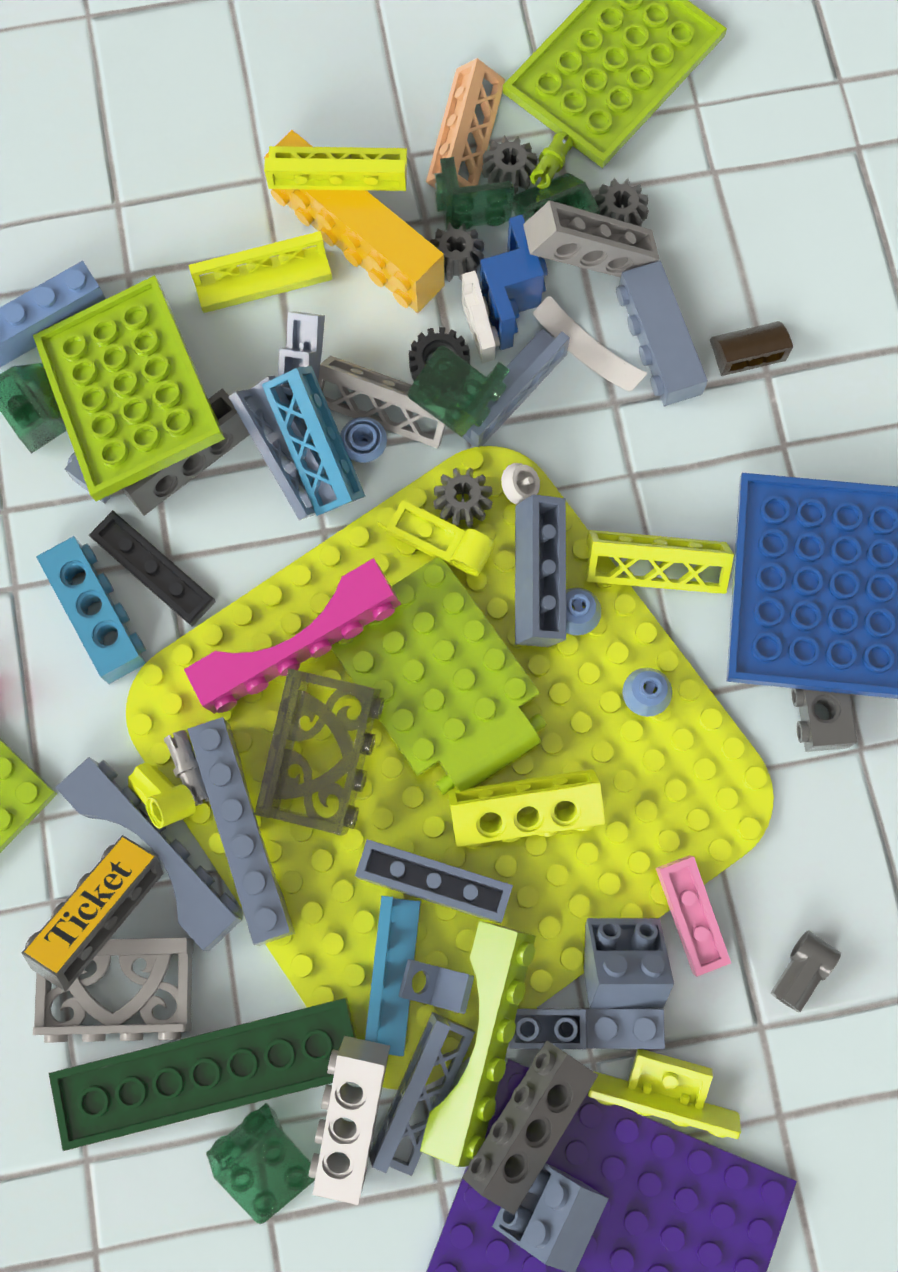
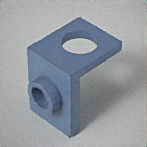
[399,959,474,1014]

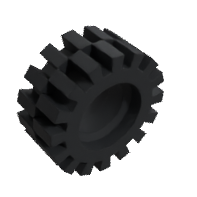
[409,327,470,395]

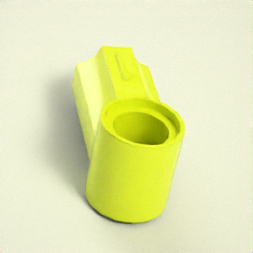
[128,762,196,829]

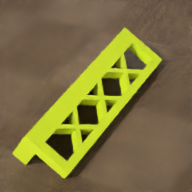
[264,146,407,191]
[188,231,332,313]
[586,530,734,594]

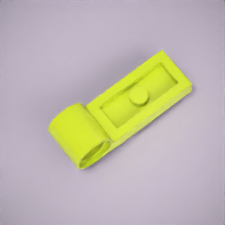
[386,499,495,576]

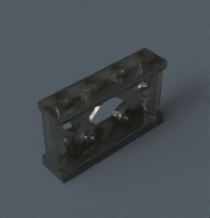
[254,668,384,836]

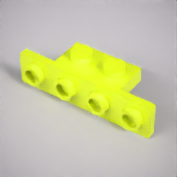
[588,1049,741,1139]

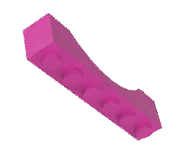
[184,558,401,714]

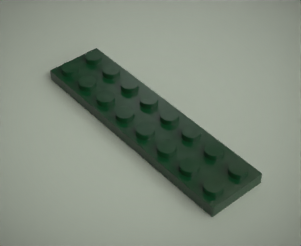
[48,997,356,1151]

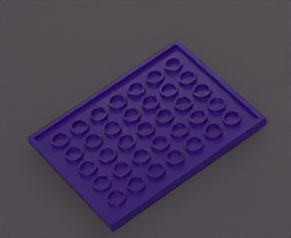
[426,1058,797,1272]

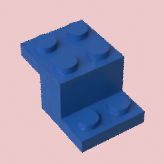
[480,214,548,351]

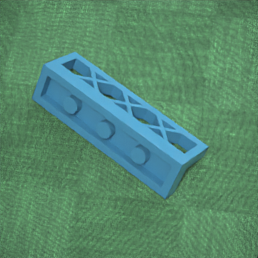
[262,366,365,516]
[365,896,421,1056]

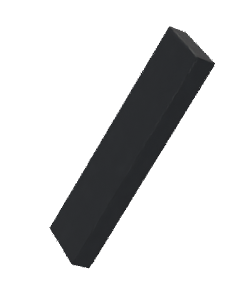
[89,510,216,627]

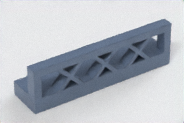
[453,329,570,448]
[229,376,337,520]
[369,1012,475,1176]

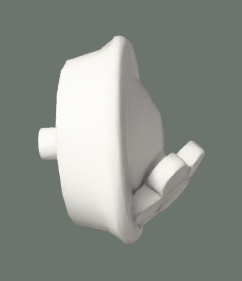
[501,463,540,505]

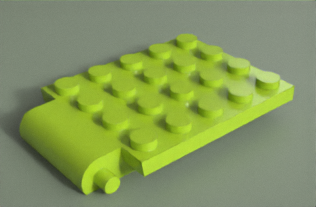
[331,557,547,795]

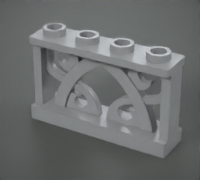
[33,938,194,1043]

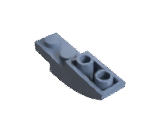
[509,1008,665,1049]

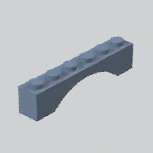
[187,717,295,946]
[55,757,242,951]

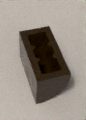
[710,321,793,376]

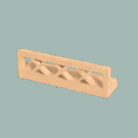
[426,58,505,196]

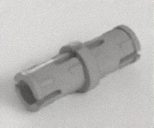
[164,730,209,806]

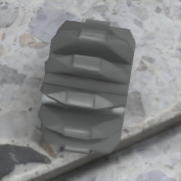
[482,135,538,195]
[592,178,649,227]
[429,222,484,282]
[433,467,492,528]

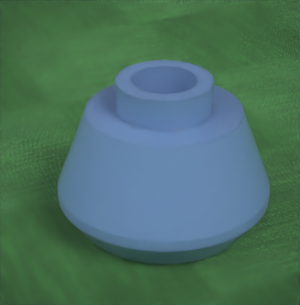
[340,417,387,463]
[566,588,601,635]
[622,668,672,717]

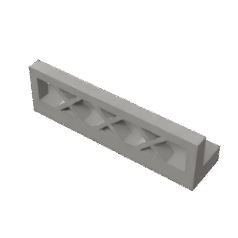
[318,356,457,448]

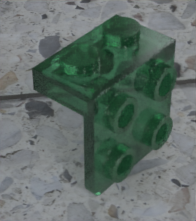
[434,157,514,230]
[407,346,510,437]
[206,1103,315,1224]

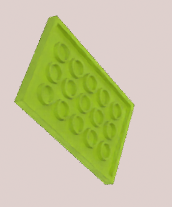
[502,0,727,168]
[33,275,225,502]

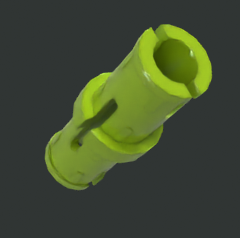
[530,132,573,189]

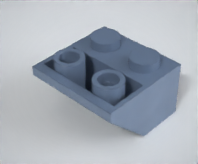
[584,918,674,1009]
[492,1163,609,1272]

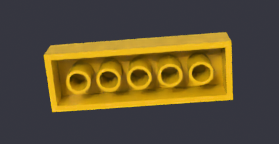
[264,130,445,313]

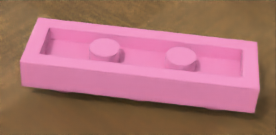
[656,855,731,977]

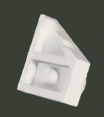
[462,271,500,364]

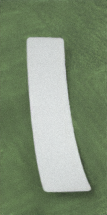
[533,296,647,391]

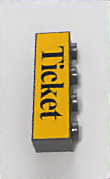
[21,835,164,992]

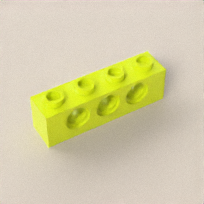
[448,769,605,848]

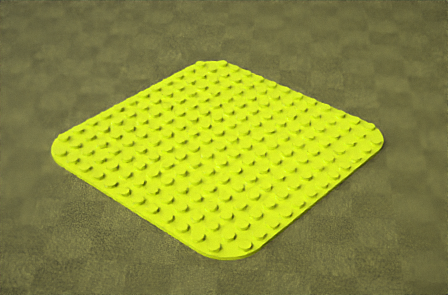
[126,446,774,1090]

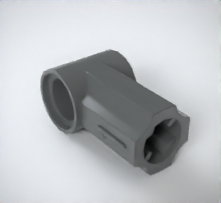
[771,930,841,1012]

